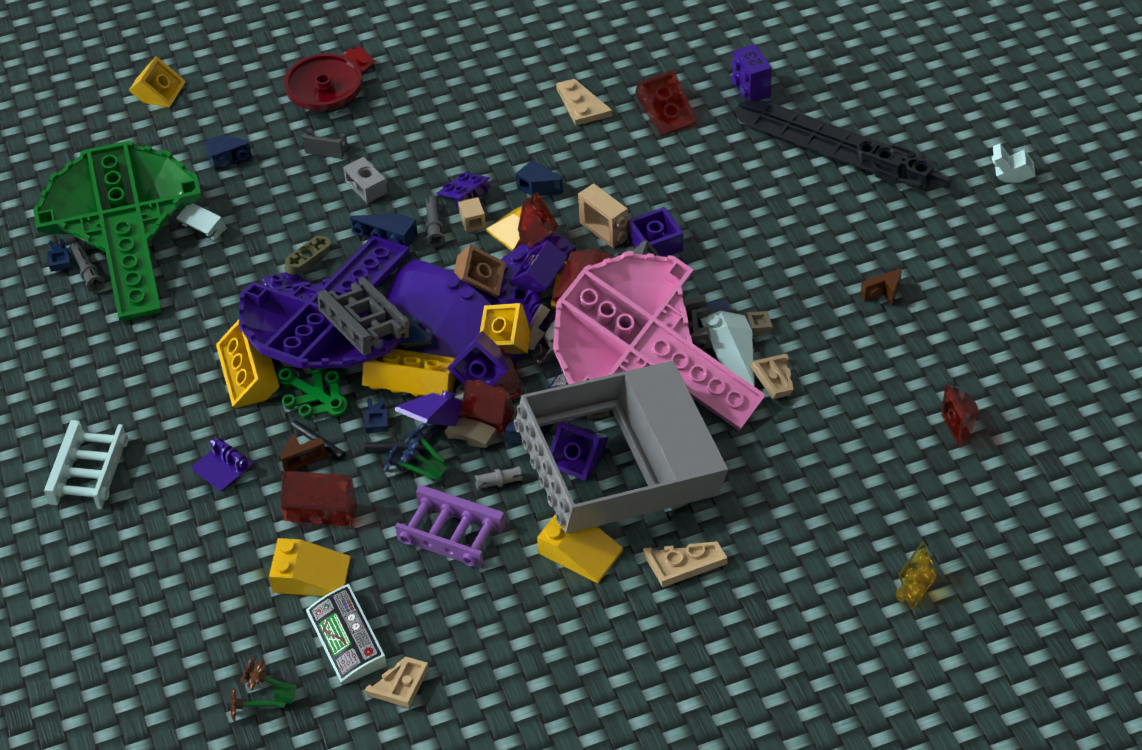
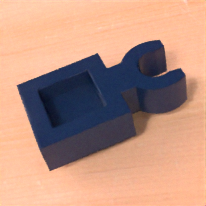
[47,238,71,272]
[365,397,388,433]

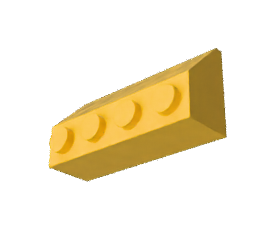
[216,319,279,408]
[362,349,456,397]

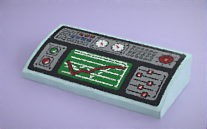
[306,584,387,685]

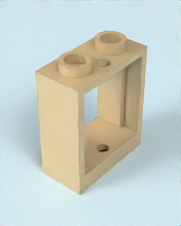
[578,183,628,248]

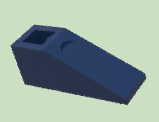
[350,213,418,247]

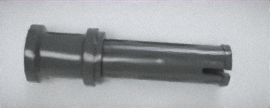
[425,195,445,248]
[70,242,105,292]

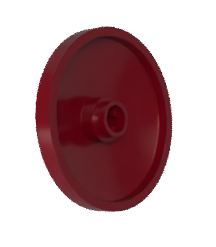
[284,53,362,111]

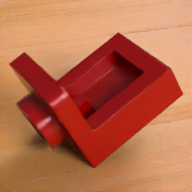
[344,45,375,74]

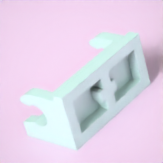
[176,203,227,241]

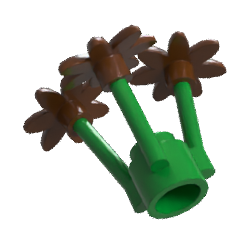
[231,656,297,721]

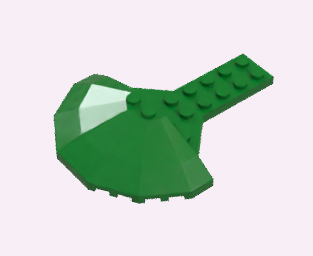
[33,141,202,322]

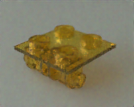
[896,541,937,609]

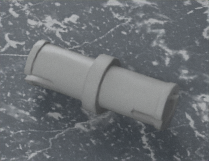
[475,466,523,490]

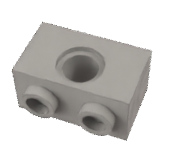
[343,157,388,204]

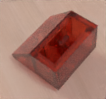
[460,379,515,434]

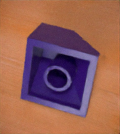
[447,331,509,398]
[395,390,463,426]
[550,422,609,481]

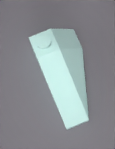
[700,311,755,387]

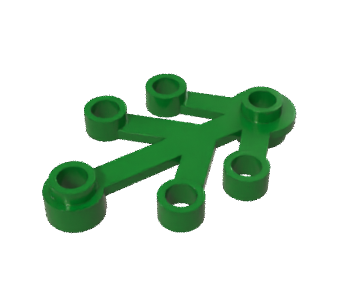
[278,368,348,419]

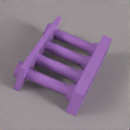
[395,485,505,569]

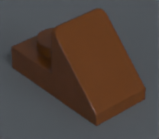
[860,268,902,306]
[280,433,327,473]

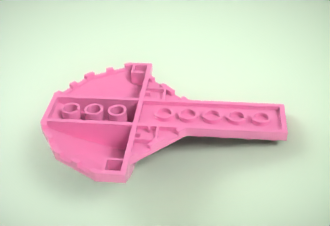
[553,251,766,431]

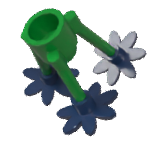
[384,423,448,481]

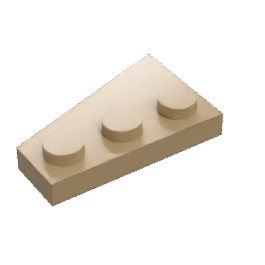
[556,79,613,126]
[643,541,728,588]

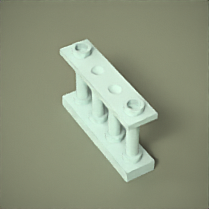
[44,420,128,509]

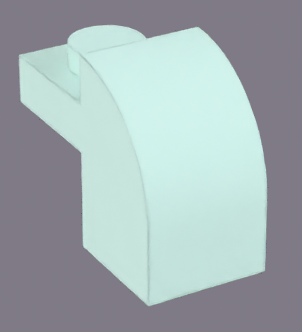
[992,144,1035,183]

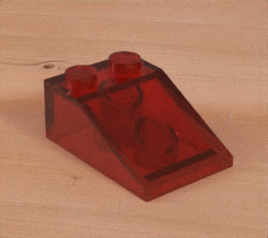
[635,70,697,135]

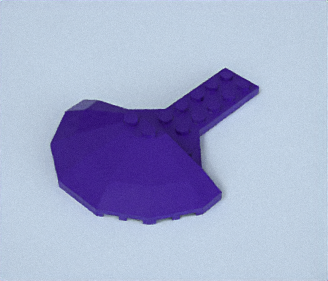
[385,226,577,366]
[239,235,409,369]

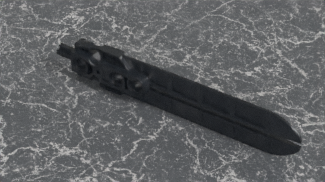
[734,100,952,191]

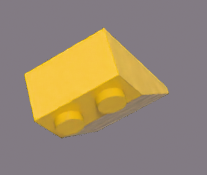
[537,514,623,583]
[269,538,351,596]

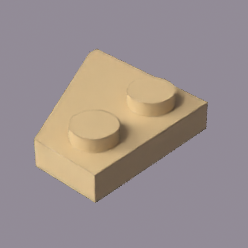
[750,354,793,399]
[365,656,429,708]

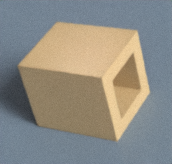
[458,197,486,233]

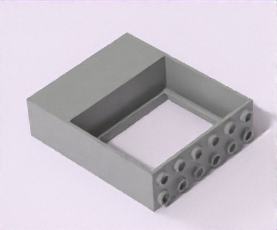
[514,361,728,534]

